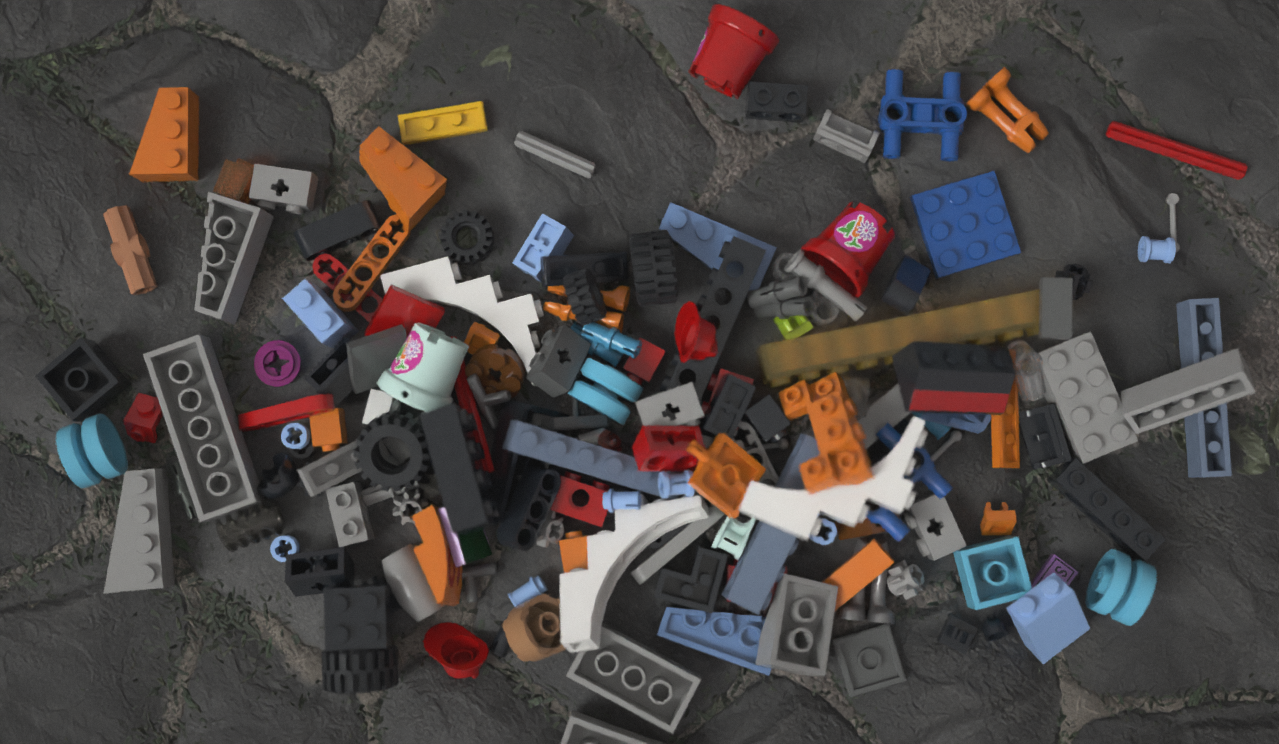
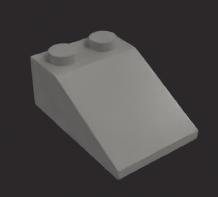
[756,574,838,677]

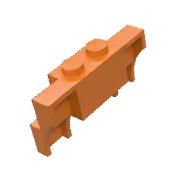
[778,372,874,495]

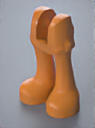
[965,66,1049,153]
[543,285,631,333]

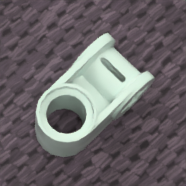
[711,516,756,560]

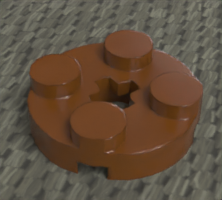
[465,344,526,399]

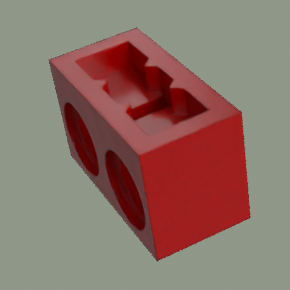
[632,425,706,472]

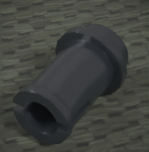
[489,617,510,657]

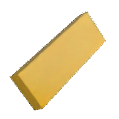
[398,101,488,145]

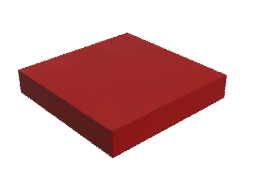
[365,284,445,337]

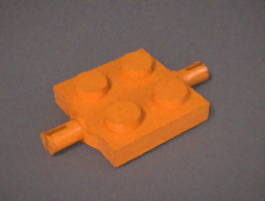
[687,433,766,519]

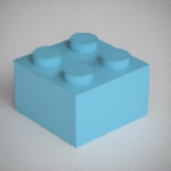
[953,535,1032,610]

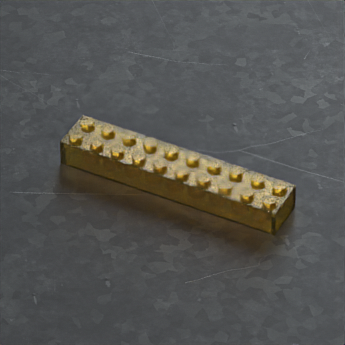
[756,289,1039,388]

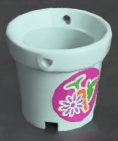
[377,322,469,412]

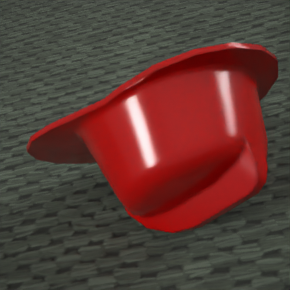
[675,301,718,363]
[423,622,489,679]

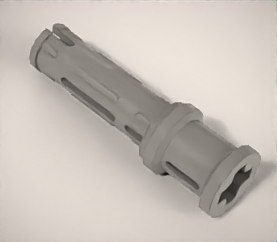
[784,249,867,321]

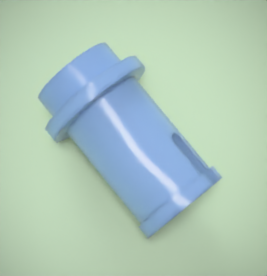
[602,489,641,512]
[508,575,548,607]

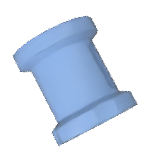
[1138,236,1176,264]
[658,470,694,498]
[809,518,837,545]

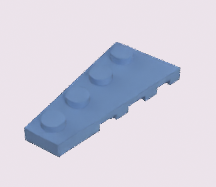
[659,202,777,297]
[656,607,771,676]

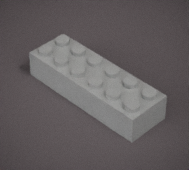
[143,334,265,522]

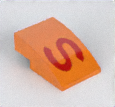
[412,505,462,606]

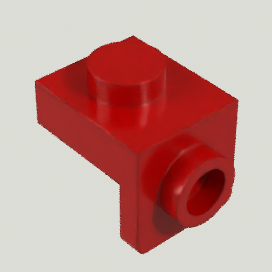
[123,393,163,443]

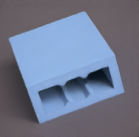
[282,279,359,349]
[1006,572,1090,664]

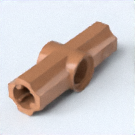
[103,205,158,296]

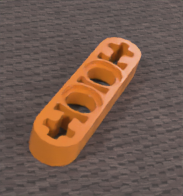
[333,214,411,312]

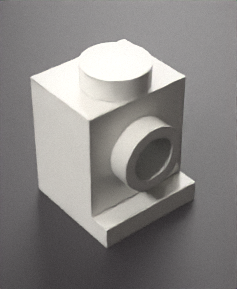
[362,389,401,424]

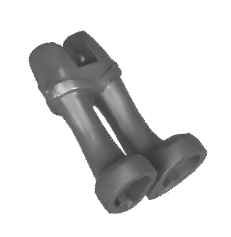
[838,537,895,624]

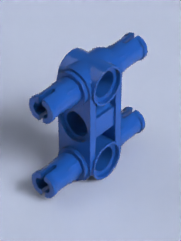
[878,69,967,162]
[865,423,953,542]

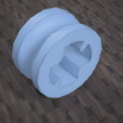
[281,423,311,449]
[270,535,300,562]

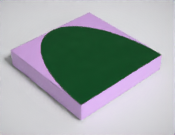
[438,507,492,567]

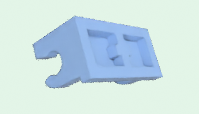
[512,214,574,283]

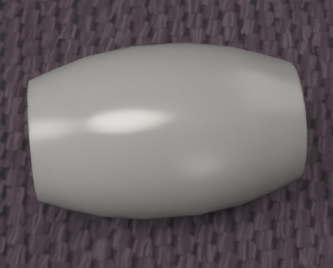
[382,543,446,622]

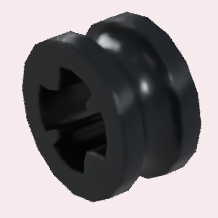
[288,433,317,459]

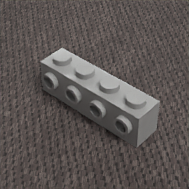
[1120,348,1255,434]

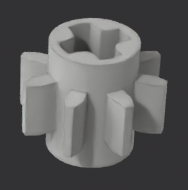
[393,488,429,526]
[536,510,564,548]
[887,560,924,600]

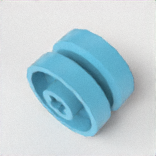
[567,358,644,425]
[56,414,128,488]
[1085,549,1157,626]

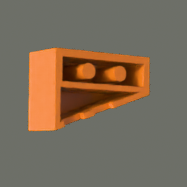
[129,87,199,182]
[359,126,447,233]

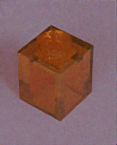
[213,158,254,204]

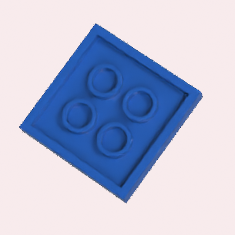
[910,171,1021,279]

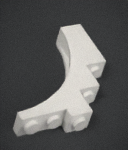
[380,256,544,386]
[739,416,928,541]
[560,494,709,653]

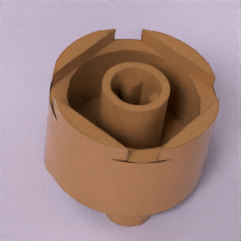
[503,594,566,662]

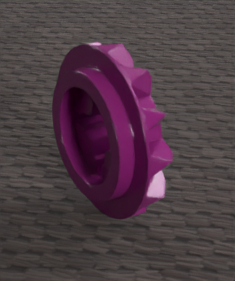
[254,340,302,387]

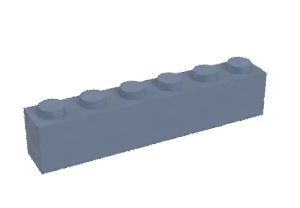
[1176,298,1232,478]
[502,420,683,500]
[722,434,821,615]

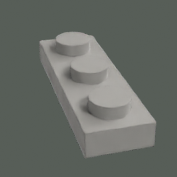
[297,439,390,497]

